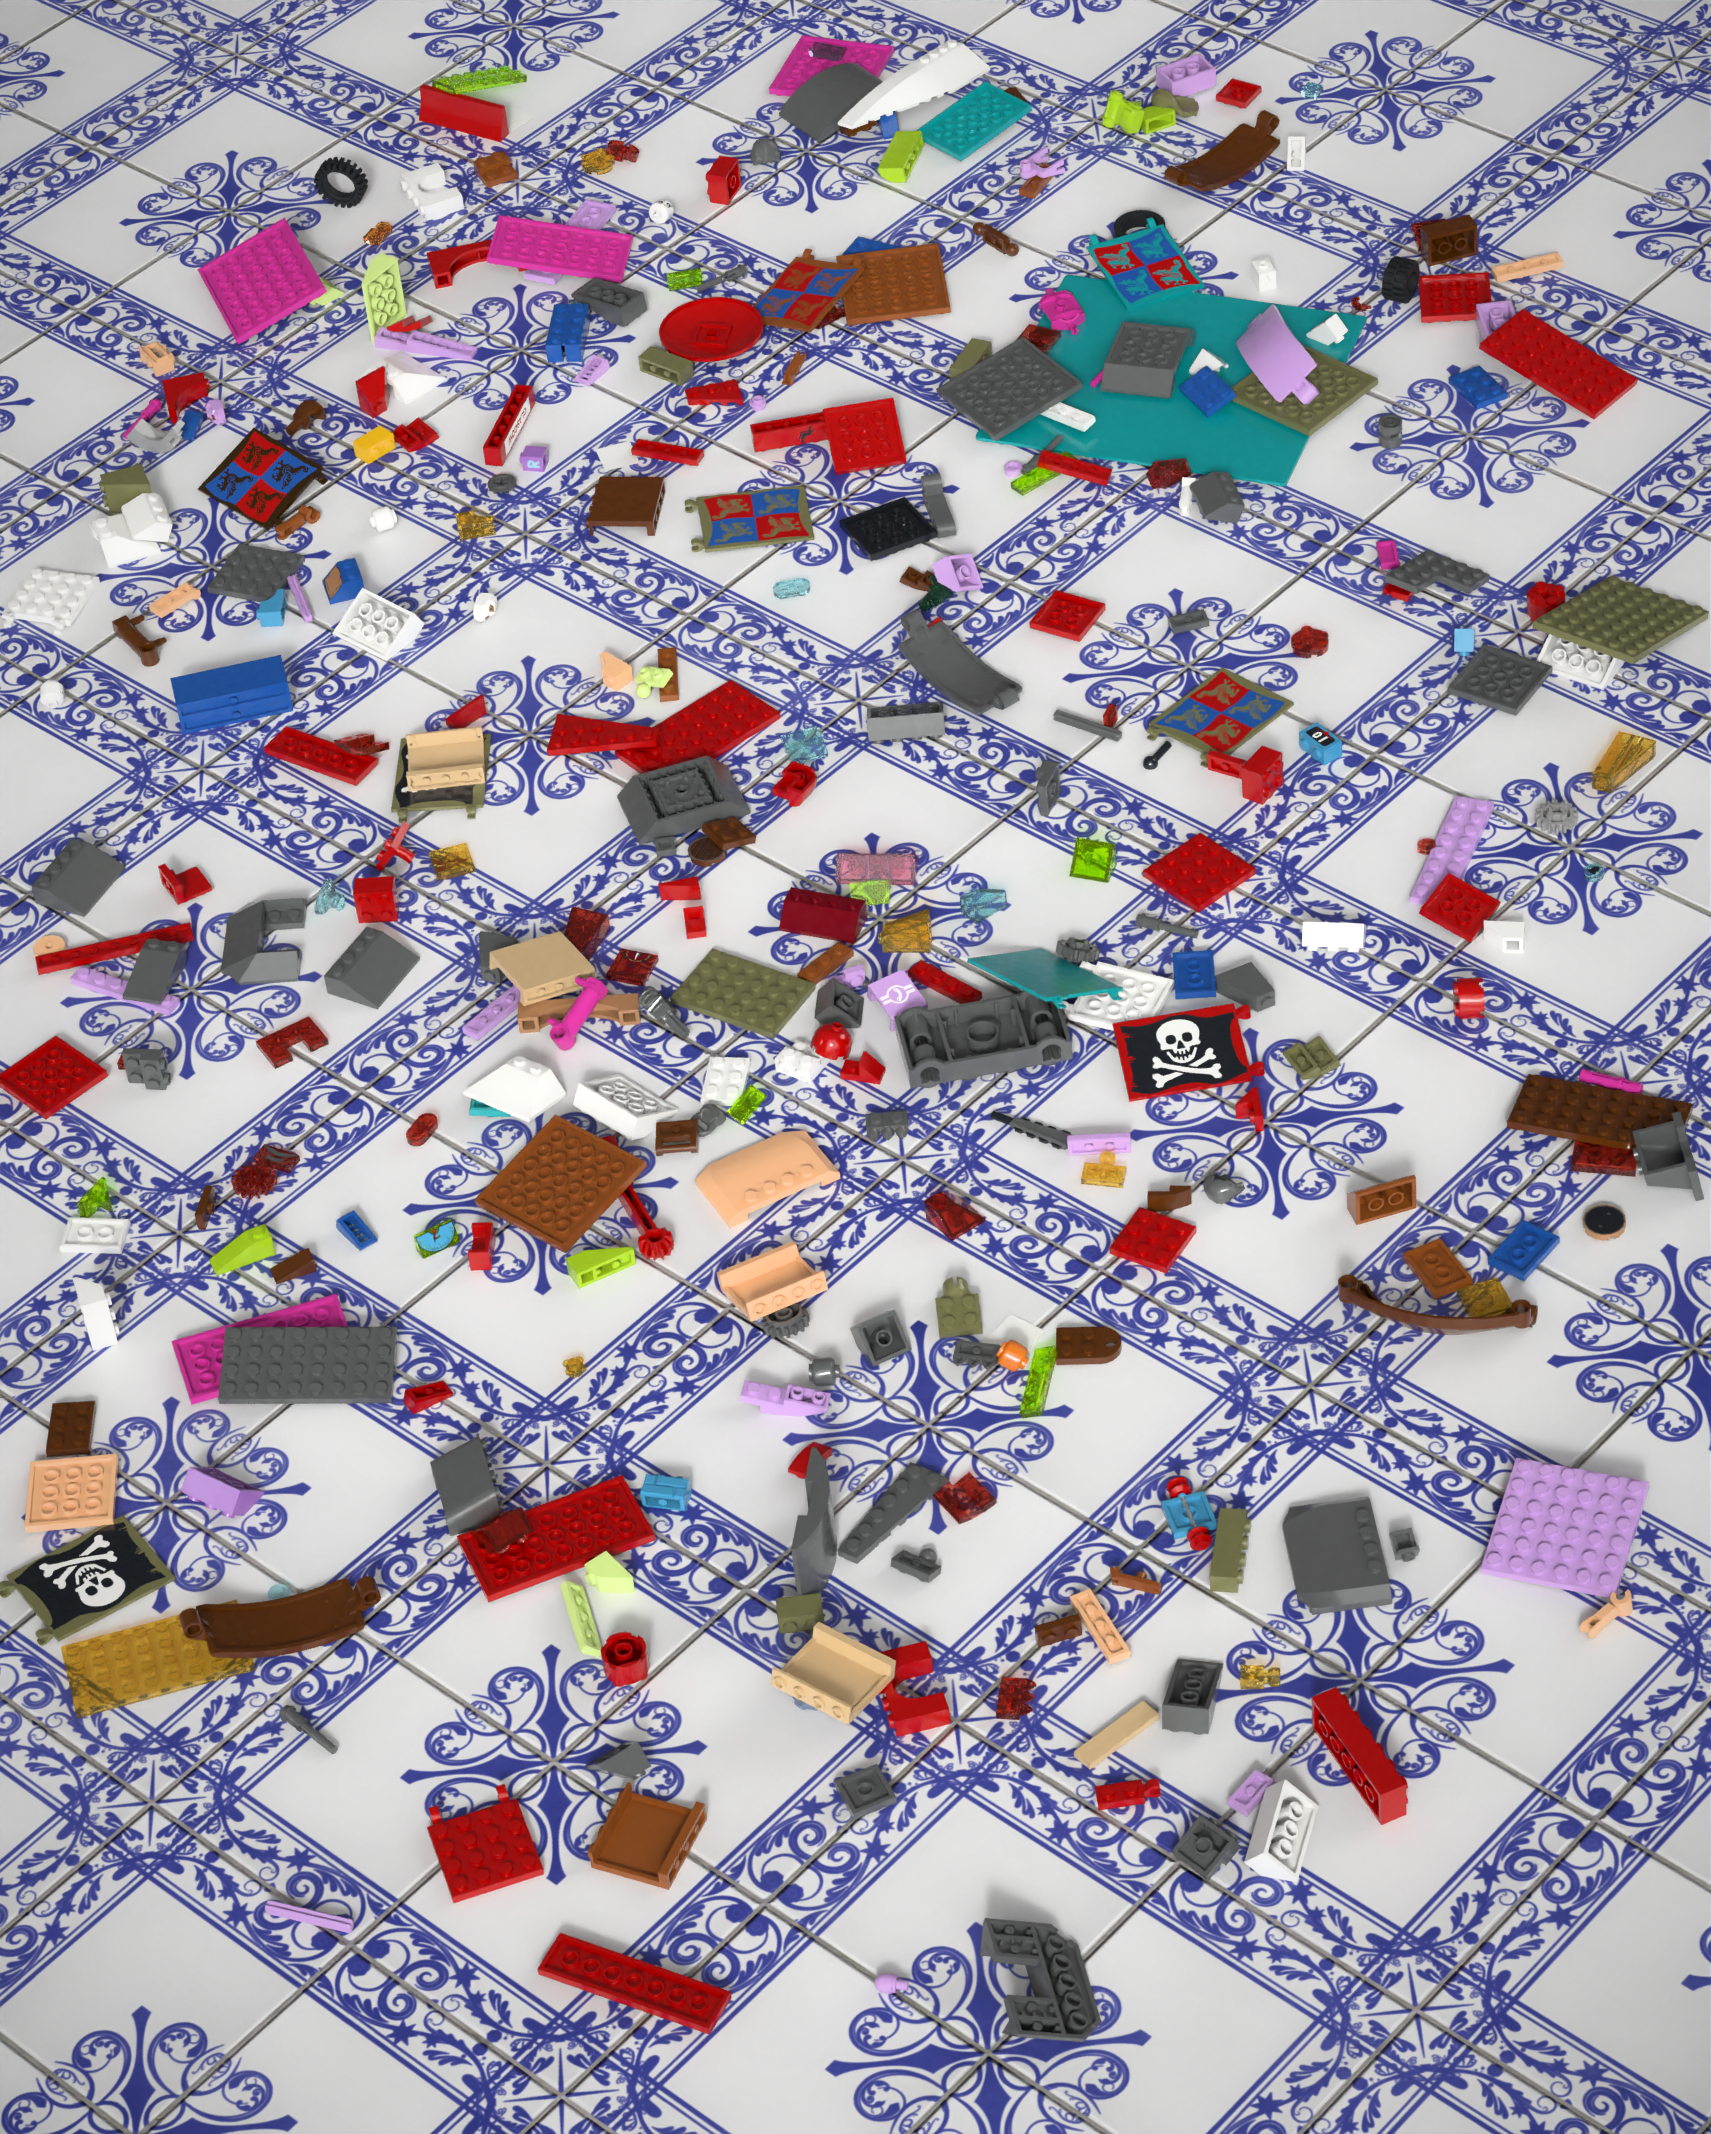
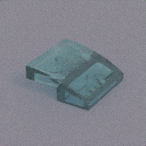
[780,726,828,763]

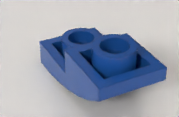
[181,410,205,441]

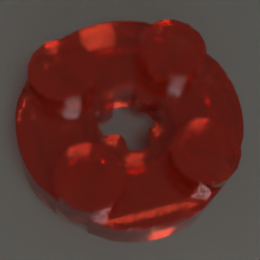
[605,140,639,163]
[1291,626,1329,658]

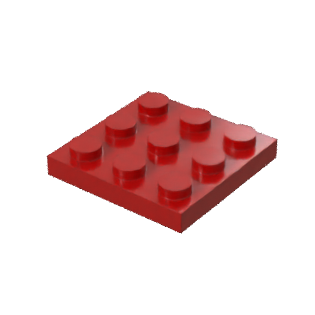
[1029,590,1106,642]
[1419,873,1501,943]
[1109,1207,1196,1274]

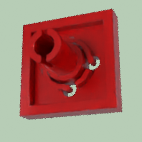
[375,821,416,871]

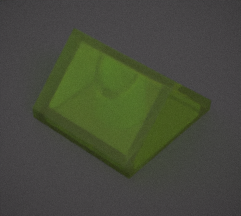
[1070,837,1117,883]

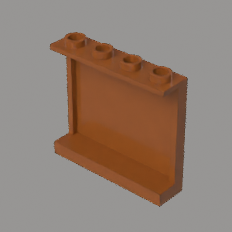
[588,1782,707,1890]

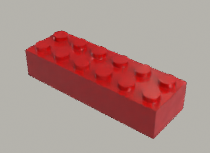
[1311,1687,1408,1825]

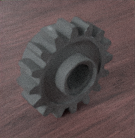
[762,1303,810,1339]

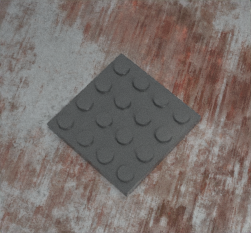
[207,544,305,602]
[1448,644,1553,716]

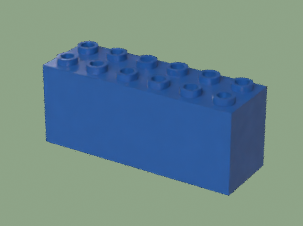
[170,655,293,734]

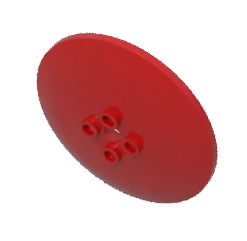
[659,297,764,362]

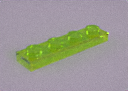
[1011,451,1078,496]
[1019,1345,1058,1419]

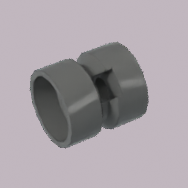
[1378,414,1402,449]

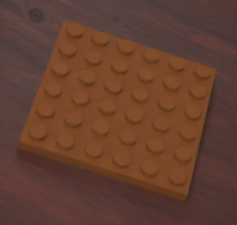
[836,243,951,326]
[474,1115,647,1253]

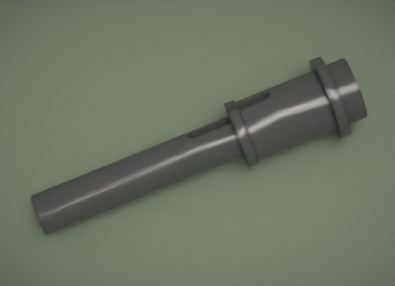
[696,264,748,292]
[1021,435,1063,477]
[1135,913,1199,939]
[279,1705,338,1754]

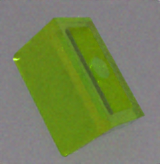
[666,268,703,292]
[849,880,891,906]

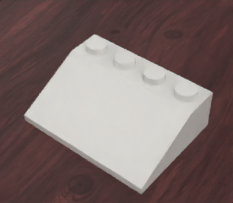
[332,588,425,661]
[1537,634,1625,690]
[573,1074,678,1141]

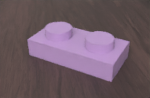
[1227,1770,1275,1816]

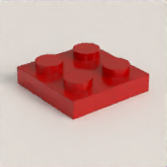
[1216,79,1262,109]

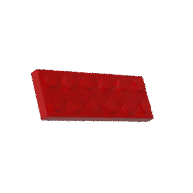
[264,726,378,786]

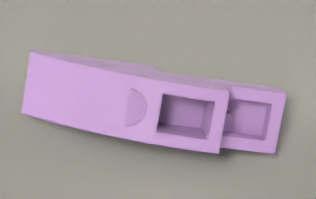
[739,1380,831,1416]

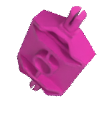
[1039,288,1085,335]

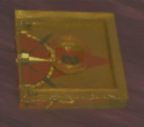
[428,843,476,881]

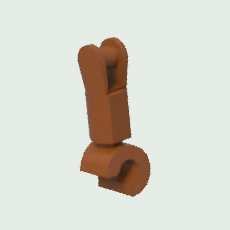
[275,504,320,540]

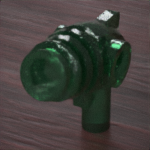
[919,574,953,612]

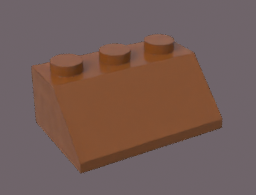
[1347,1175,1416,1225]

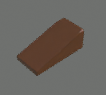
[270,1248,316,1285]

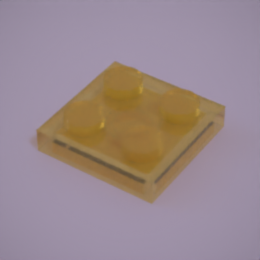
[1457,1278,1512,1317]

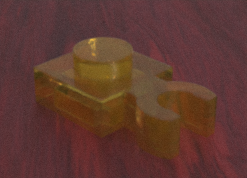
[1240,1665,1281,1689]

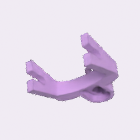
[1020,146,1065,179]

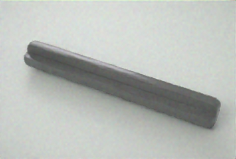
[1053,710,1122,742]

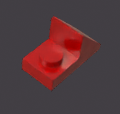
[683,906,707,939]
[840,1051,886,1085]
[1235,1087,1264,1132]

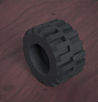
[1382,256,1420,304]

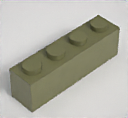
[1210,1508,1251,1593]

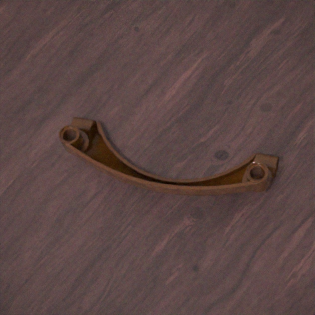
[1338,1275,1538,1335]

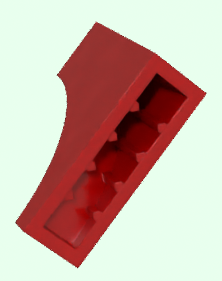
[162,372,210,424]

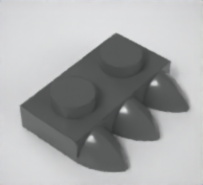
[866,1110,908,1142]
[953,1340,1000,1370]

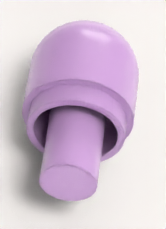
[874,1973,909,1994]

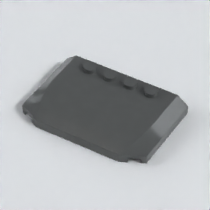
[1282,1497,1392,1615]

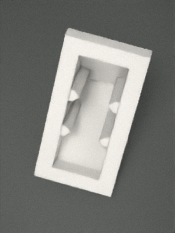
[1287,137,1306,171]

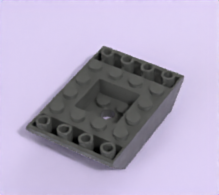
[617,756,750,845]

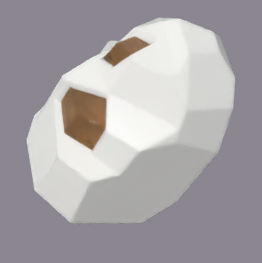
[473,593,498,622]

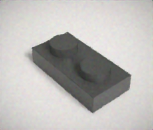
[1168,609,1209,634]

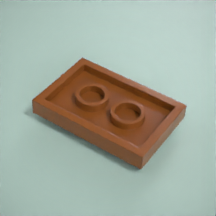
[1402,1238,1473,1300]

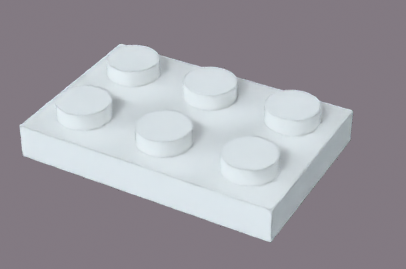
[700,1057,751,1106]

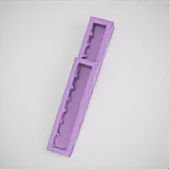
[375,327,478,361]

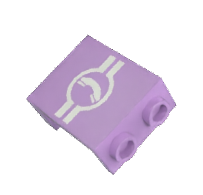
[867,969,928,1032]

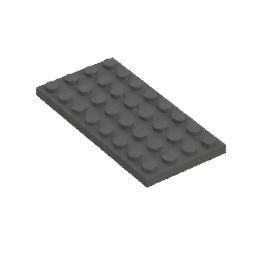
[218,1327,398,1404]

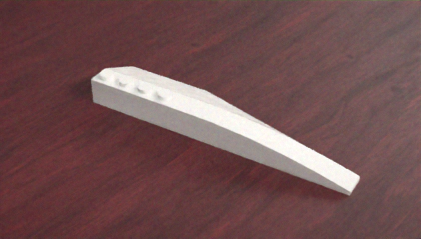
[838,39,990,129]

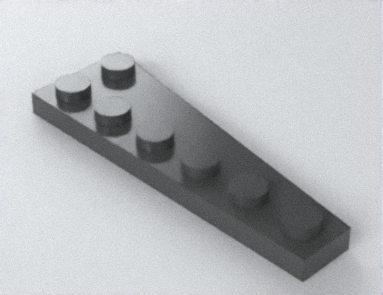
[838,1462,948,1564]

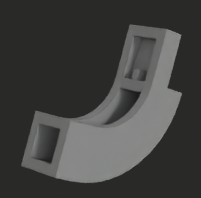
[126,419,185,453]

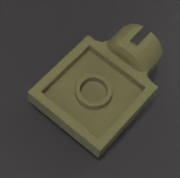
[935,1277,983,1338]

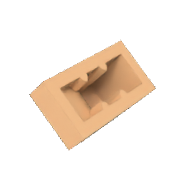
[600,651,633,691]

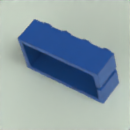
[545,303,591,362]

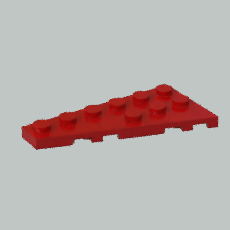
[547,714,661,756]

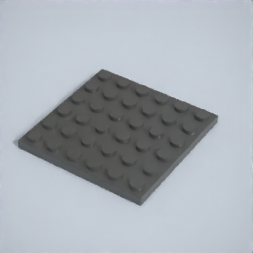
[936,337,1083,441]

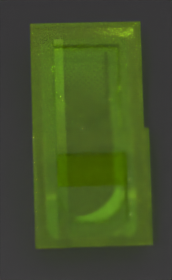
[727,1084,767,1125]

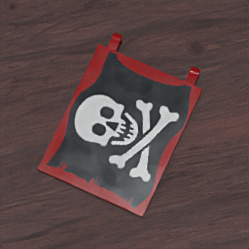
[1112,1003,1265,1102]

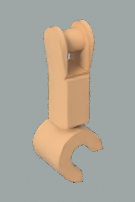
[1579,1589,1633,1639]

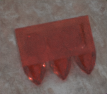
[996,1677,1037,1720]

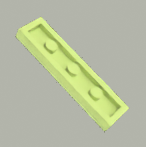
[560,1580,602,1658]

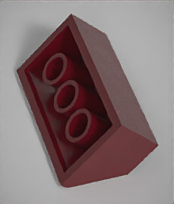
[779,887,867,944]

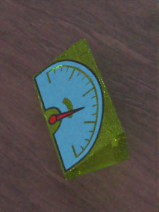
[413,1218,460,1259]

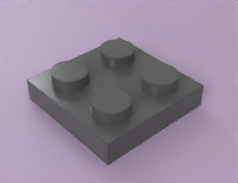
[834,1764,897,1820]

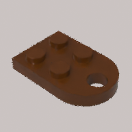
[1056,1326,1122,1365]

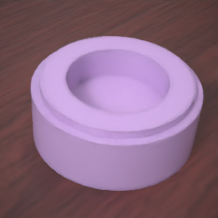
[1004,461,1022,477]

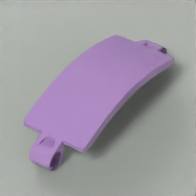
[1236,304,1320,404]

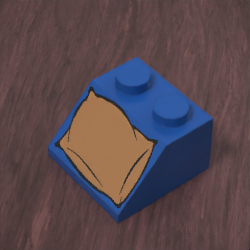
[322,558,364,605]

